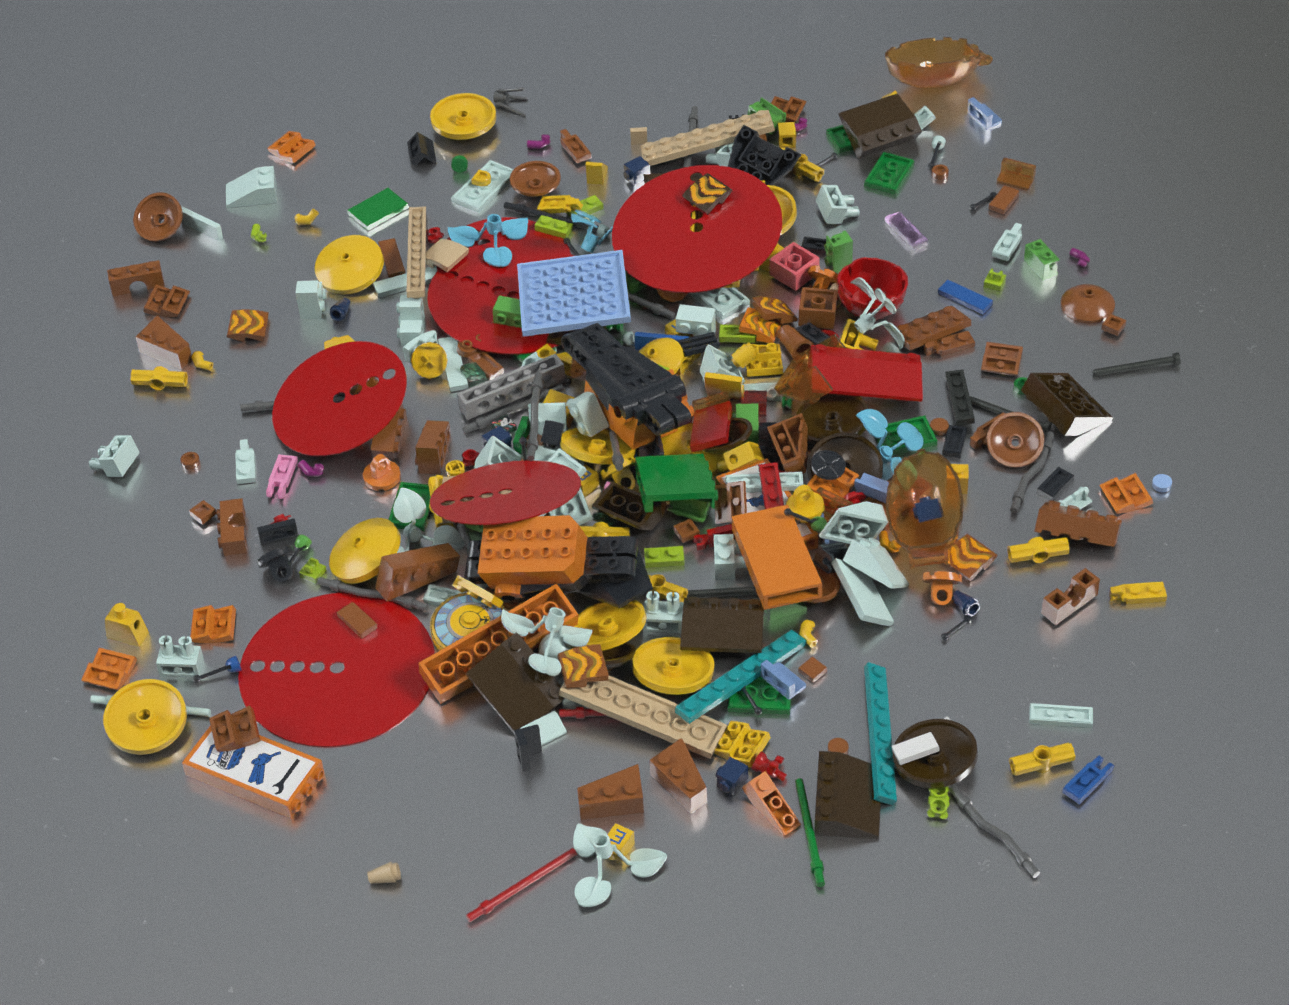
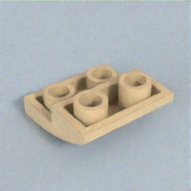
[426,239,469,272]

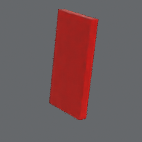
[690,401,732,452]

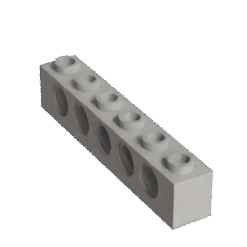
[457,354,565,420]

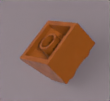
[798,287,838,329]

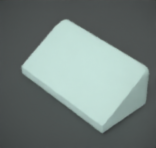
[520,711,567,746]

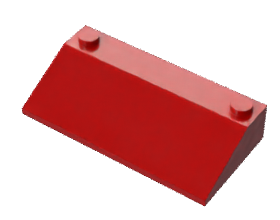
[808,344,923,402]

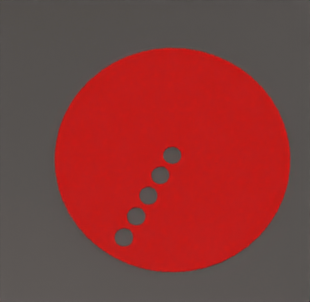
[612,165,783,293]
[427,240,574,354]
[238,592,435,747]

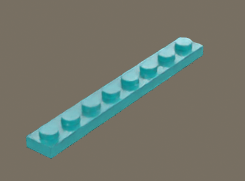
[675,630,806,724]
[864,662,897,805]

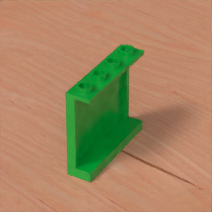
[635,454,718,512]

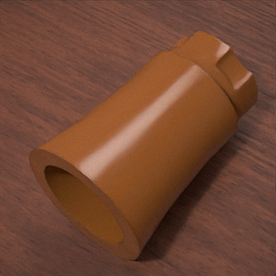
[777,325,813,362]

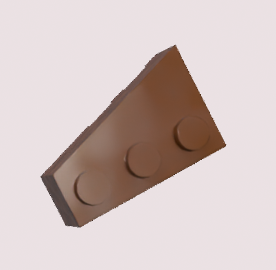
[767,413,808,474]
[415,420,451,475]
[577,764,644,820]

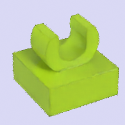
[983,268,1006,291]
[299,557,327,584]

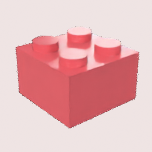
[770,242,820,291]

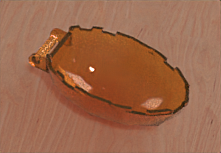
[885,37,993,89]
[885,449,964,570]

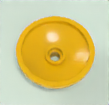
[639,337,684,374]

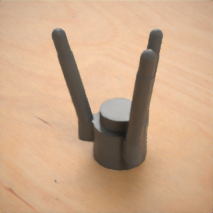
[493,87,528,117]

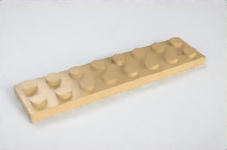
[640,110,775,166]
[559,676,727,759]

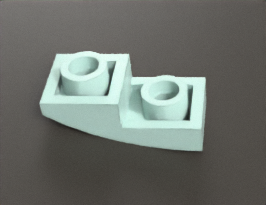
[403,330,438,363]

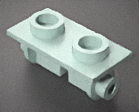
[744,382,781,402]
[1058,487,1093,510]

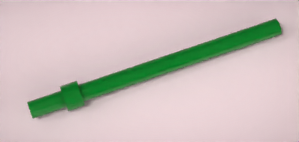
[795,778,825,887]

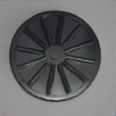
[811,450,846,480]

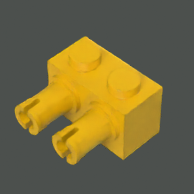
[837,318,879,351]

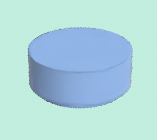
[1152,474,1172,493]

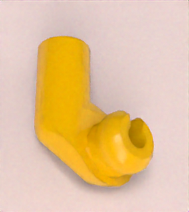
[294,209,319,226]
[191,351,213,371]
[878,531,901,553]
[799,620,818,648]

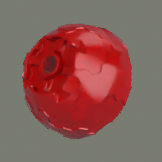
[837,257,908,320]

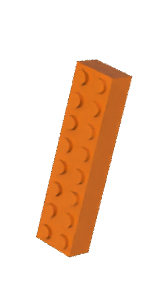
[419,583,578,704]

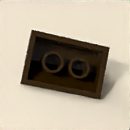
[592,481,662,530]

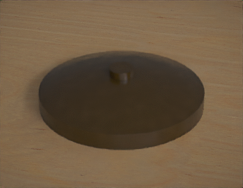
[796,393,869,445]
[807,432,883,499]
[893,719,978,788]

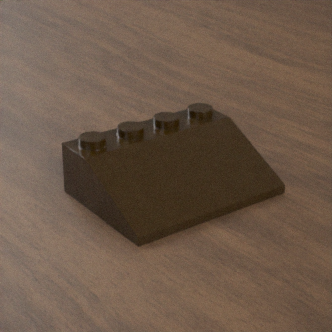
[838,93,922,159]
[1021,373,1113,436]
[680,597,764,653]
[465,632,566,733]
[814,751,881,839]

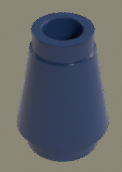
[330,297,351,321]
[952,590,980,616]

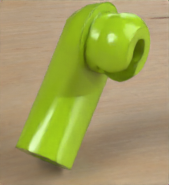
[250,224,267,243]

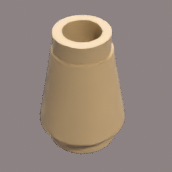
[367,862,401,884]

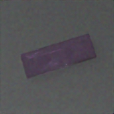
[885,211,928,250]

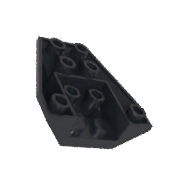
[727,125,801,186]
[577,550,653,608]

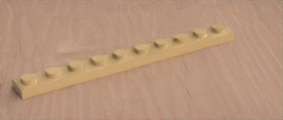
[406,206,427,299]

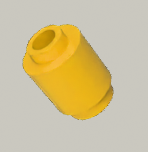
[731,342,758,368]

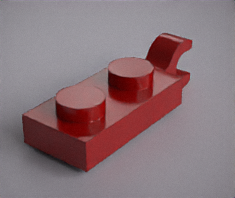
[693,524,736,551]

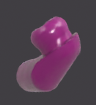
[795,117,808,132]
[527,134,551,149]
[1069,248,1090,268]
[298,460,324,477]

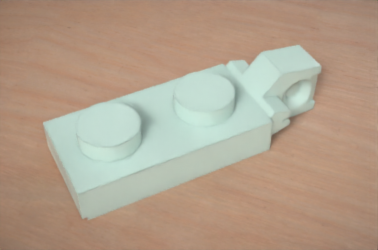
[992,223,1023,261]
[235,439,256,484]

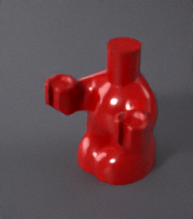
[751,751,787,782]

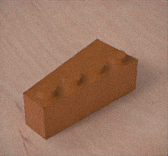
[1034,500,1122,547]
[375,543,460,601]

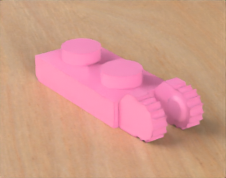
[266,454,298,499]

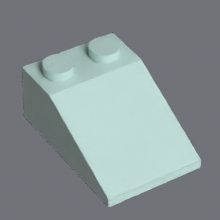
[226,166,277,208]
[819,501,888,544]
[843,538,909,588]

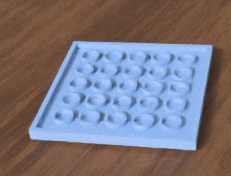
[517,250,631,336]

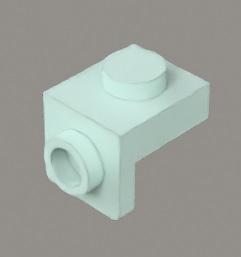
[914,106,936,130]

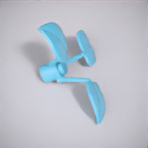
[571,210,613,253]
[448,214,528,267]
[856,409,923,492]

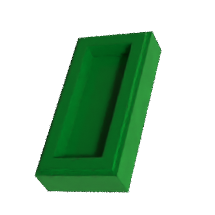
[513,416,530,455]

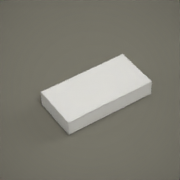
[892,732,939,765]

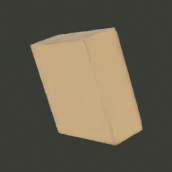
[630,127,647,145]

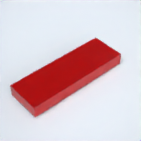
[758,462,784,509]

